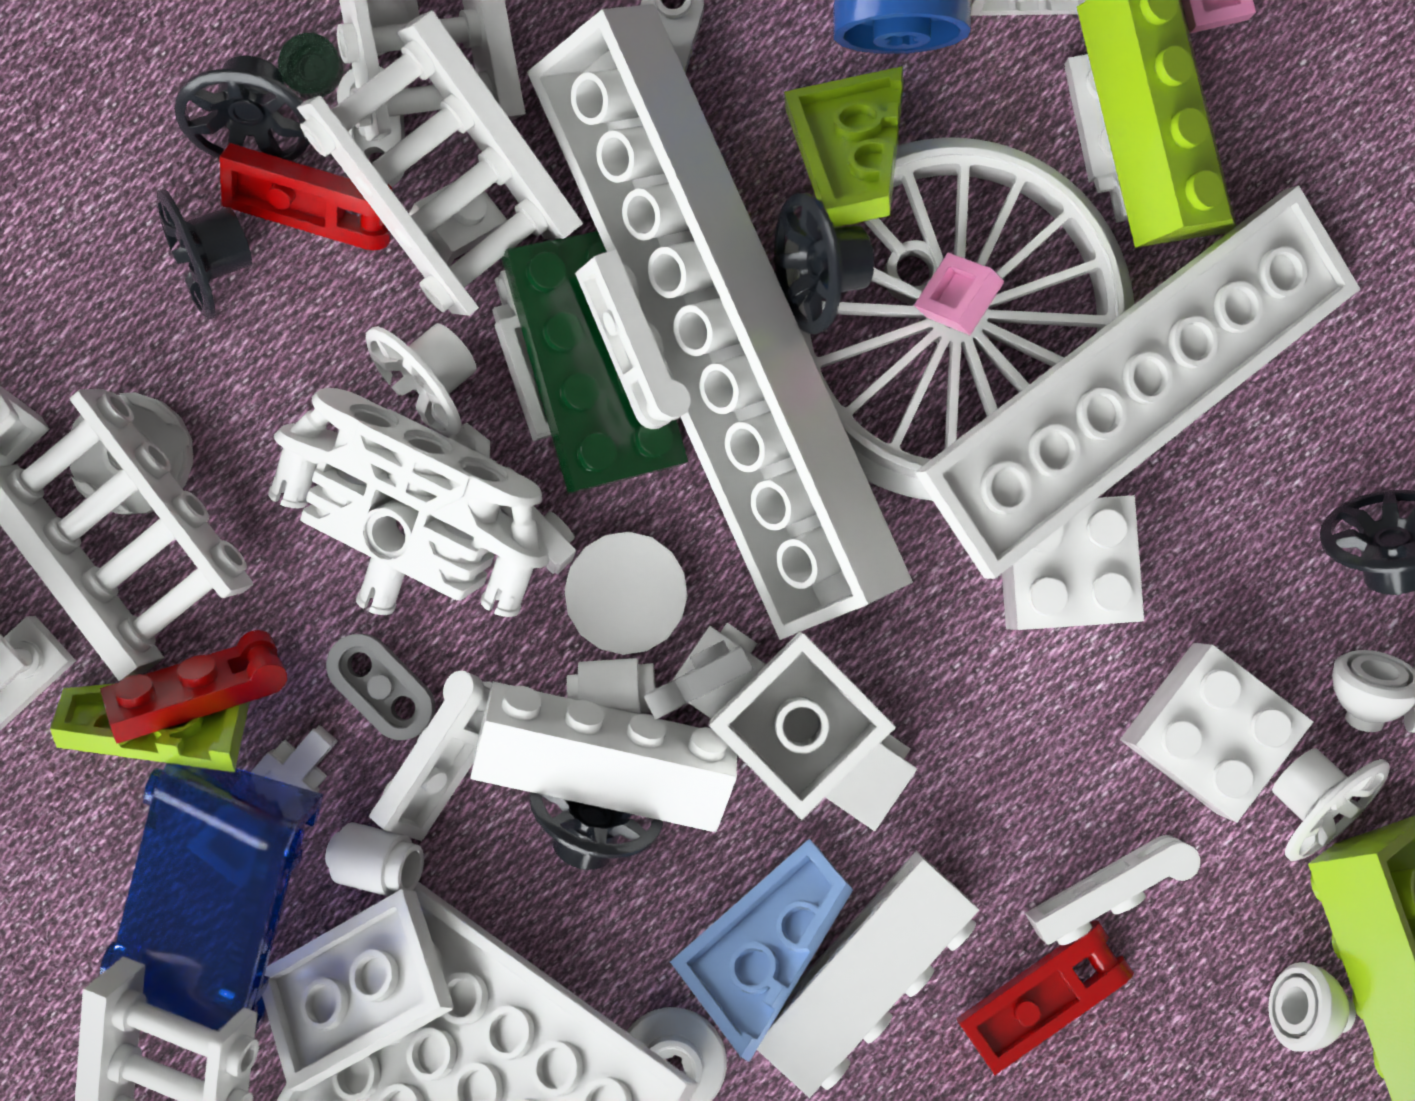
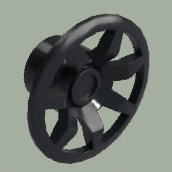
[174,55,310,161]
[157,189,252,320]
[774,193,874,334]
[1320,490,1415,595]
[529,792,663,870]

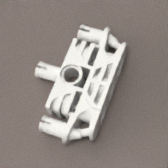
[268,388,549,617]

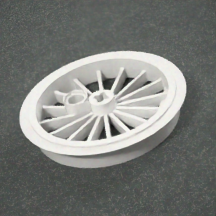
[775,138,1134,501]

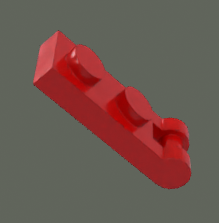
[219,143,393,251]
[100,630,287,744]
[956,920,1134,1075]

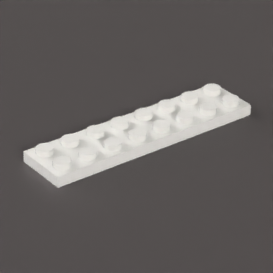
[915,185,1360,579]

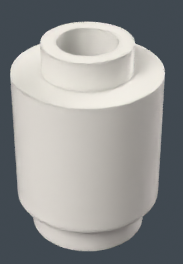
[567,658,656,714]
[325,822,424,896]

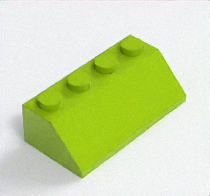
[1076,0,1236,248]
[1308,816,1415,1101]

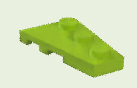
[784,66,904,228]
[50,683,250,772]

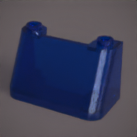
[99,763,324,1033]

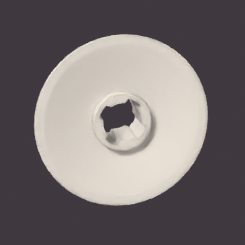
[626,1007,727,1101]

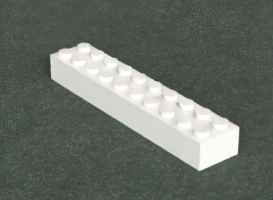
[527,4,913,640]

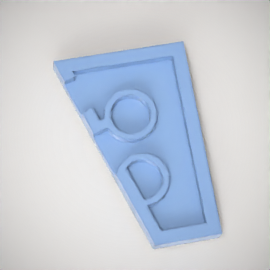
[670,839,853,1062]

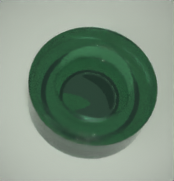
[278,33,343,99]

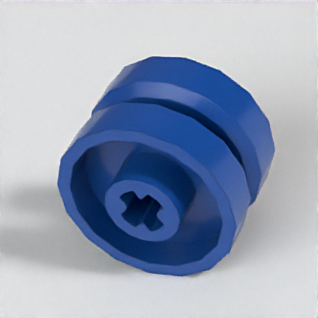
[833,0,971,54]

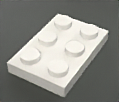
[256,889,454,1091]

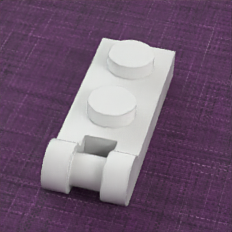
[575,249,691,429]
[369,671,492,841]
[1025,835,1200,945]

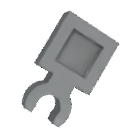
[644,640,754,720]

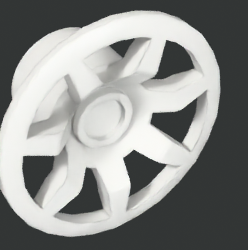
[366,323,477,437]
[1272,748,1390,861]

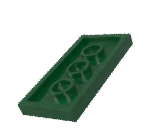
[501,231,688,494]

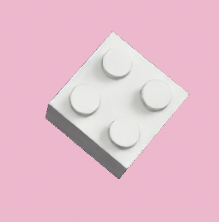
[1002,495,1144,630]
[709,632,896,820]
[1120,643,1313,823]

